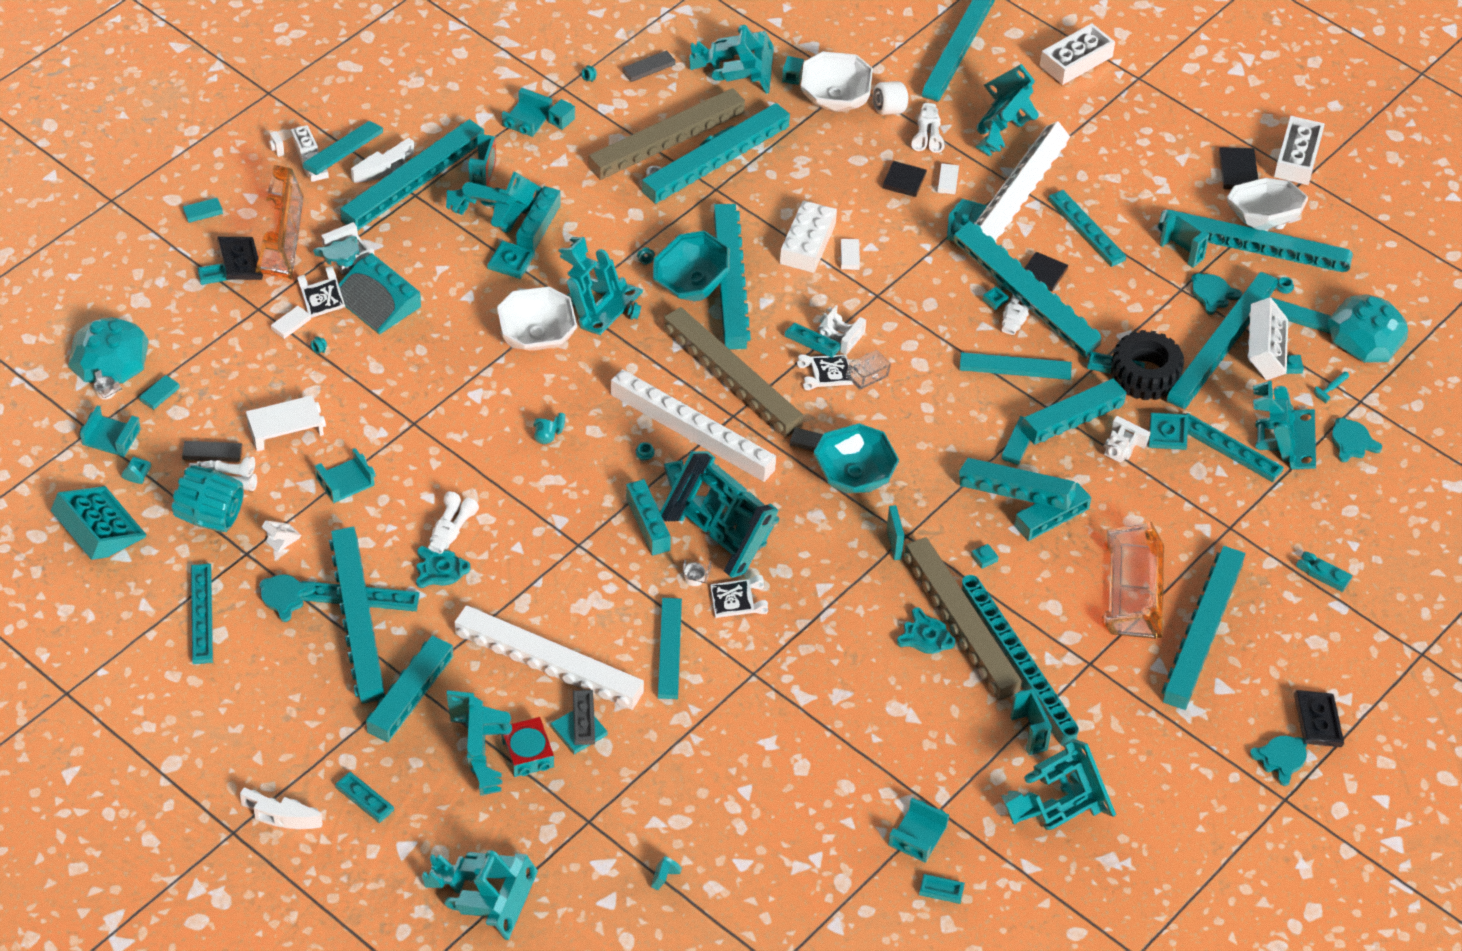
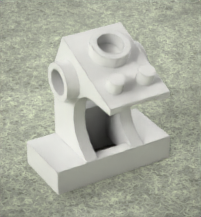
[817,305,866,355]
[1104,416,1150,463]

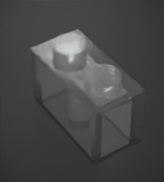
[846,350,891,390]

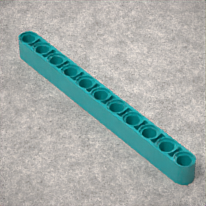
[922,0,995,102]
[1158,209,1353,272]
[1167,272,1278,409]
[961,575,1079,747]

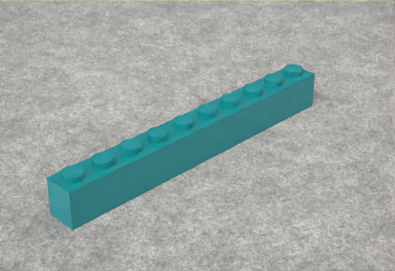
[642,103,790,204]
[340,119,484,231]
[714,204,751,349]
[954,220,1101,359]
[329,526,385,704]
[1161,546,1246,710]

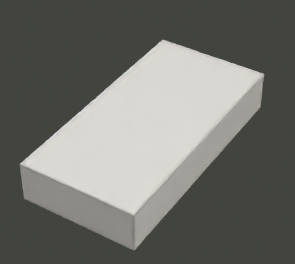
[938,164,959,194]
[841,239,860,270]
[271,306,311,339]

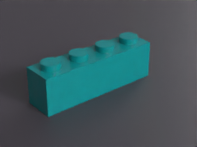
[516,186,561,250]
[626,479,671,556]
[1014,482,1091,541]

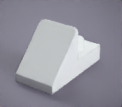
[262,520,301,552]

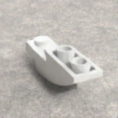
[291,125,329,182]
[351,138,414,183]
[240,788,323,829]

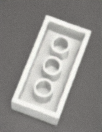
[1040,23,1115,85]
[1274,116,1325,185]
[780,200,837,273]
[1247,297,1288,380]

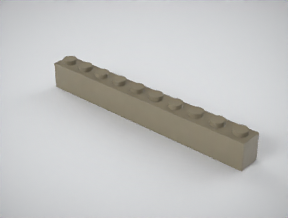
[589,88,745,180]
[663,307,803,438]
[904,537,1022,701]

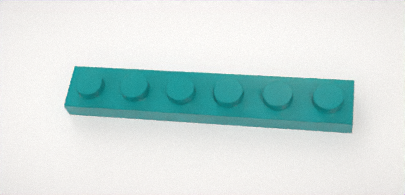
[1048,190,1126,267]

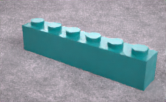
[1021,378,1127,445]
[959,458,1076,510]
[366,635,453,743]

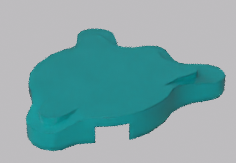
[313,236,360,267]
[1191,273,1242,315]
[1331,418,1382,462]
[416,546,471,588]
[259,574,316,622]
[897,607,955,654]
[1250,736,1307,786]

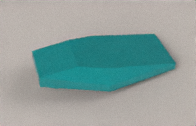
[947,198,987,242]

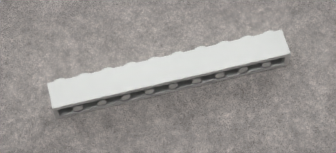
[975,121,1070,242]
[611,369,776,482]
[455,605,644,710]

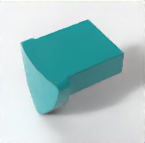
[121,457,151,484]
[651,856,682,890]

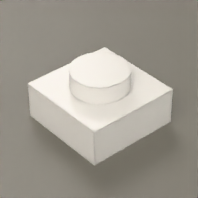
[268,131,284,157]

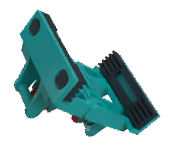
[660,451,780,578]

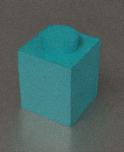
[782,56,804,85]
[548,99,575,130]

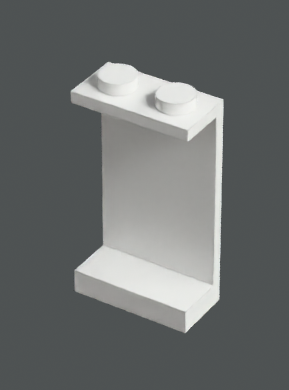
[246,395,326,451]

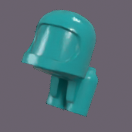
[533,413,566,444]

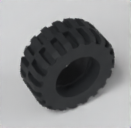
[1111,330,1184,400]

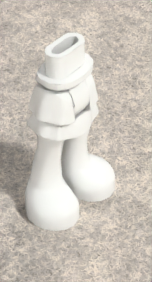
[912,103,945,153]
[1001,294,1029,335]
[189,456,257,491]
[428,491,479,554]

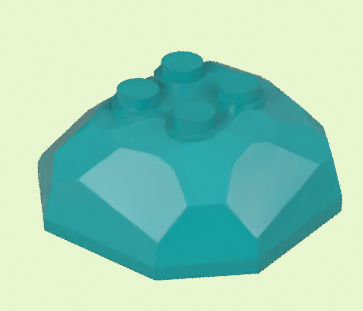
[653,231,730,302]
[1327,294,1408,363]
[68,317,149,384]
[813,423,899,493]

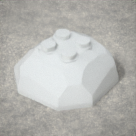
[801,51,873,112]
[1227,178,1308,231]
[497,287,577,350]

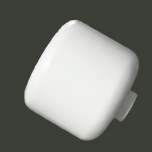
[873,81,908,115]

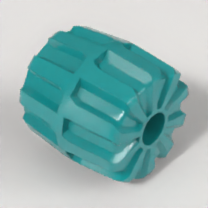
[172,465,244,532]

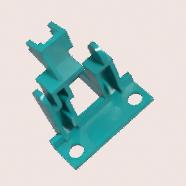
[689,25,774,94]
[975,64,1039,156]
[446,171,542,233]
[558,237,643,335]
[1253,380,1316,470]
[446,690,512,796]
[1001,738,1116,830]
[422,850,538,940]

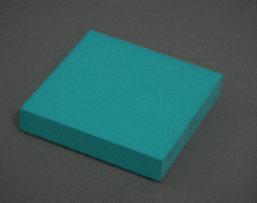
[487,241,535,279]
[1149,413,1188,450]
[886,505,904,560]
[551,711,608,755]

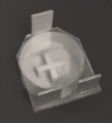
[94,370,122,399]
[683,560,712,586]

